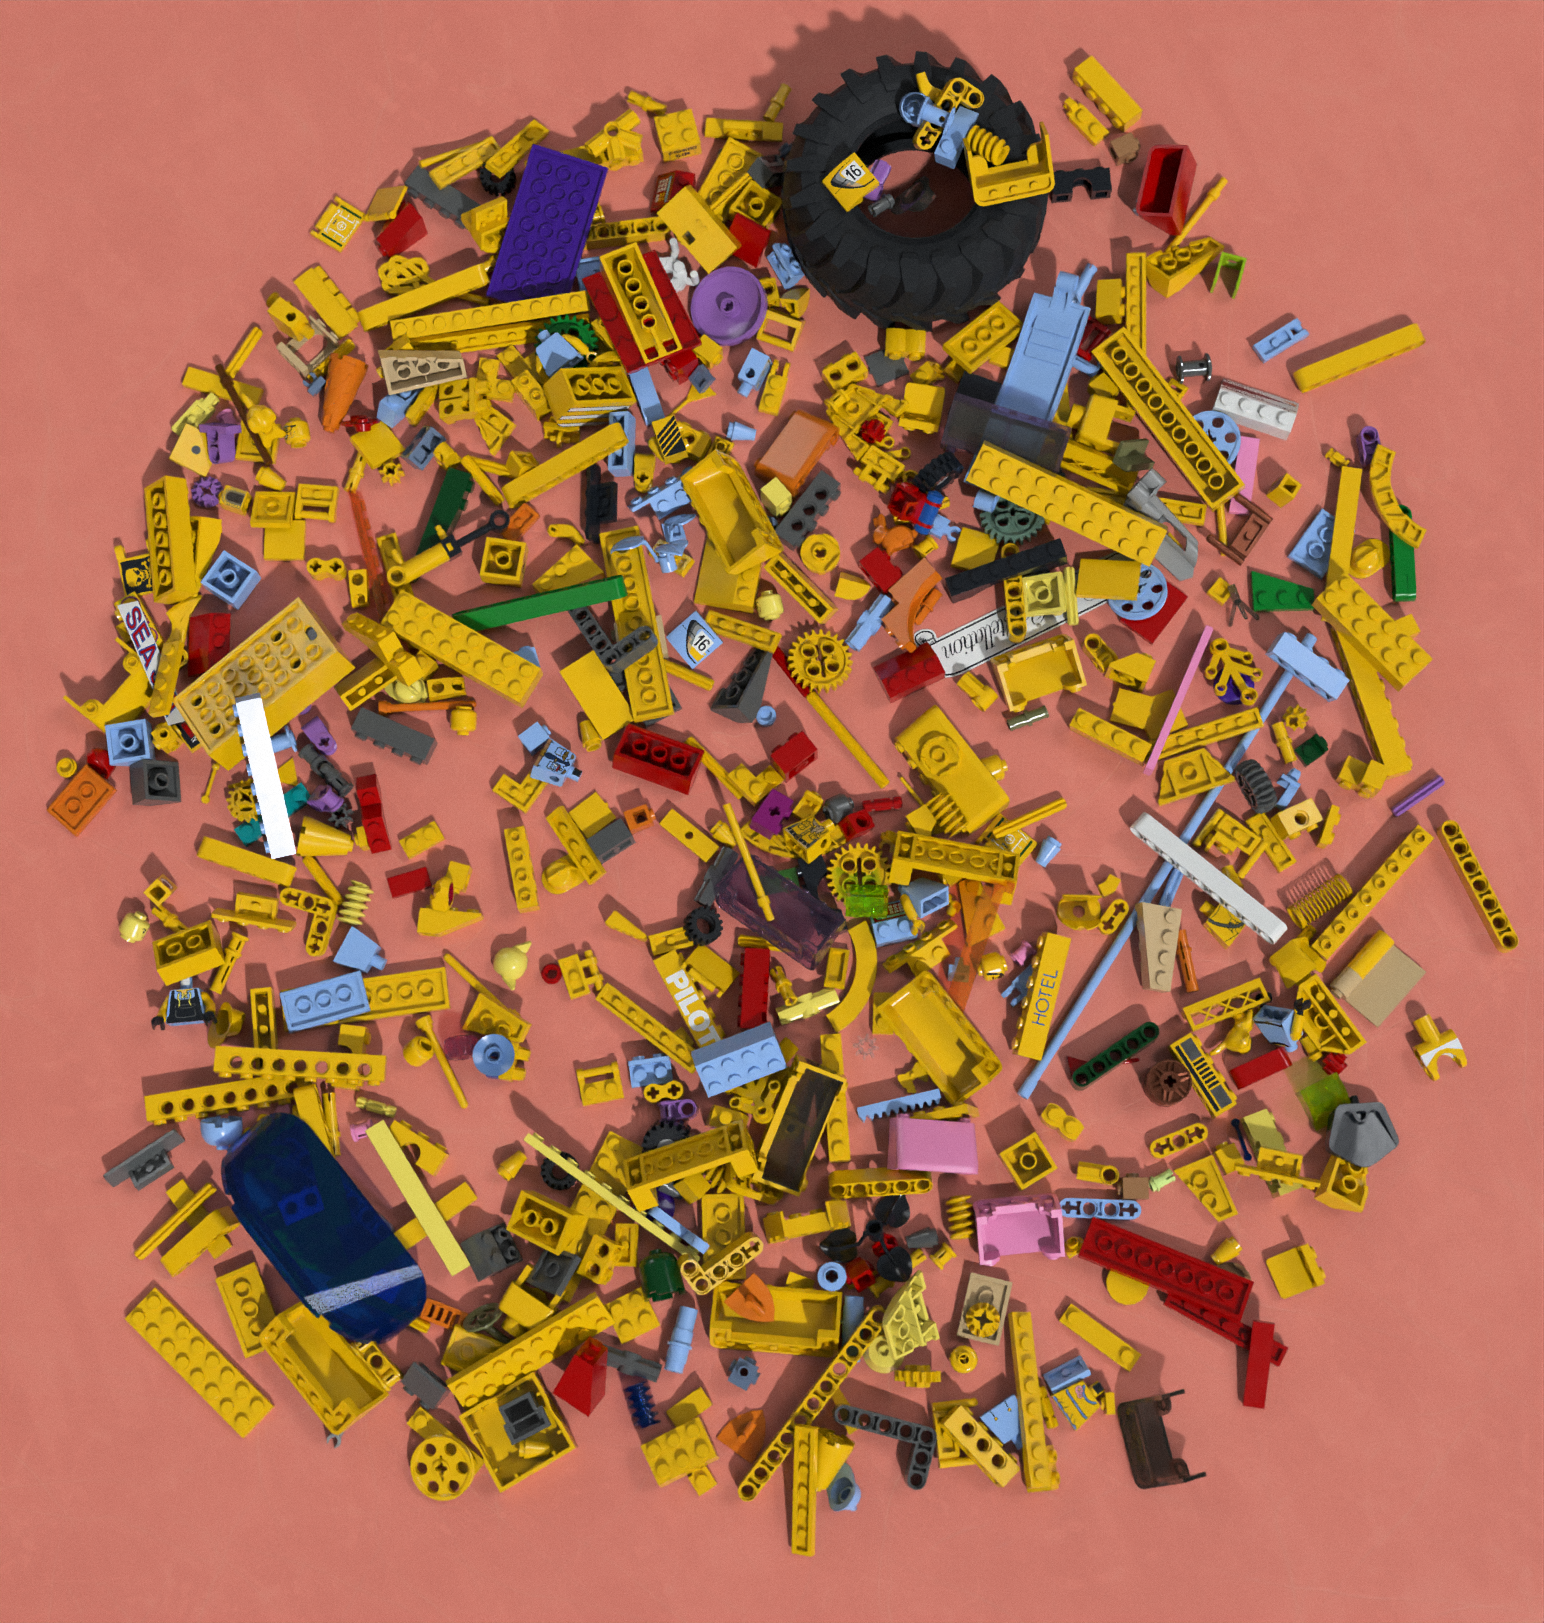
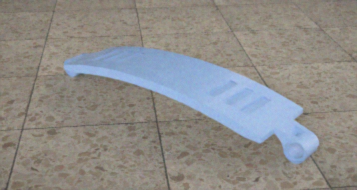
[964,271,1091,513]

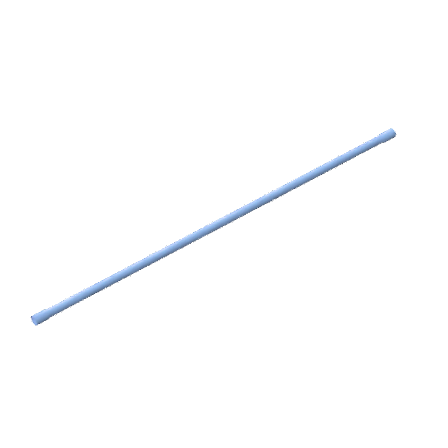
[1017,633,1317,1100]

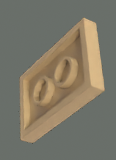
[957,1272,1013,1346]

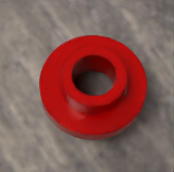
[541,963,562,984]

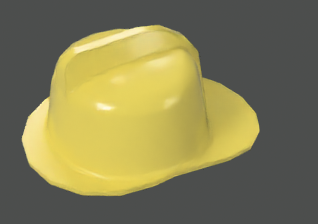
[384,679,428,704]

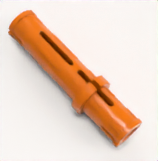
[1176,929,1200,993]

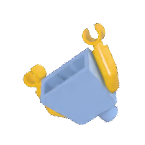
[535,330,598,383]
[898,877,961,936]

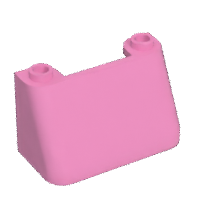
[887,1114,978,1175]
[973,1193,1065,1266]

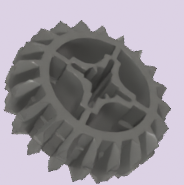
[1235,759,1277,814]

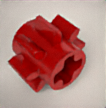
[860,419,886,444]
[1322,1052,1348,1076]
[871,1232,898,1258]

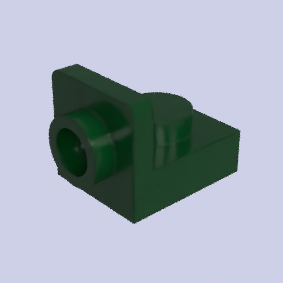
[1294,733,1329,768]

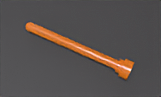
[378,700,477,717]

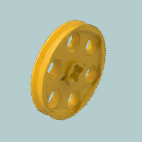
[410,1434,475,1501]

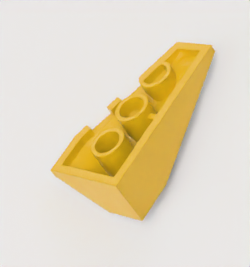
[1146,237,1225,298]

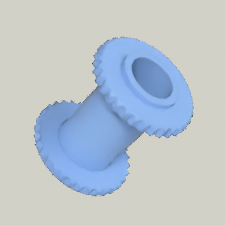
[916,97,956,135]
[270,725,298,753]
[817,1262,847,1292]

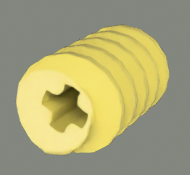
[336,880,374,926]

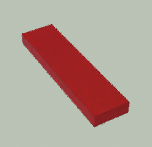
[1243,1320,1275,1409]

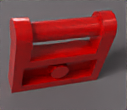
[1076,315,1111,362]

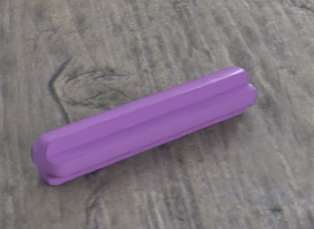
[1391,775,1445,817]

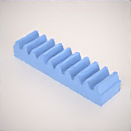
[857,1089,941,1123]

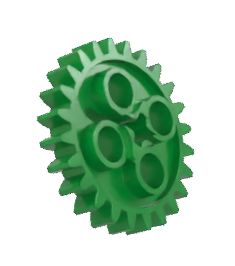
[534,314,599,368]

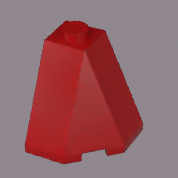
[376,198,428,260]

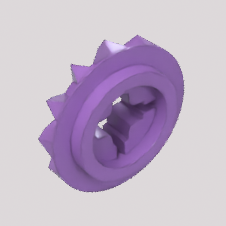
[191,476,223,508]

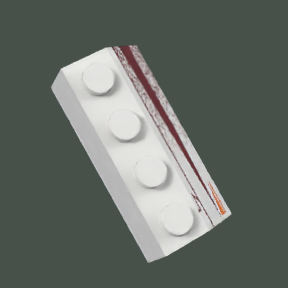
[1212,378,1299,440]

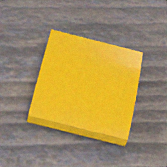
[951,527,1000,571]

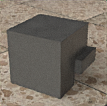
[498,1391,552,1445]

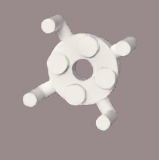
[659,238,700,293]

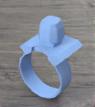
[1275,768,1301,811]

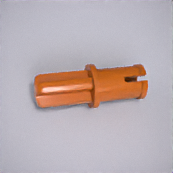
[914,588,943,626]

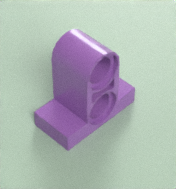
[199,422,241,464]

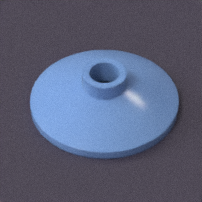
[473,1034,515,1076]

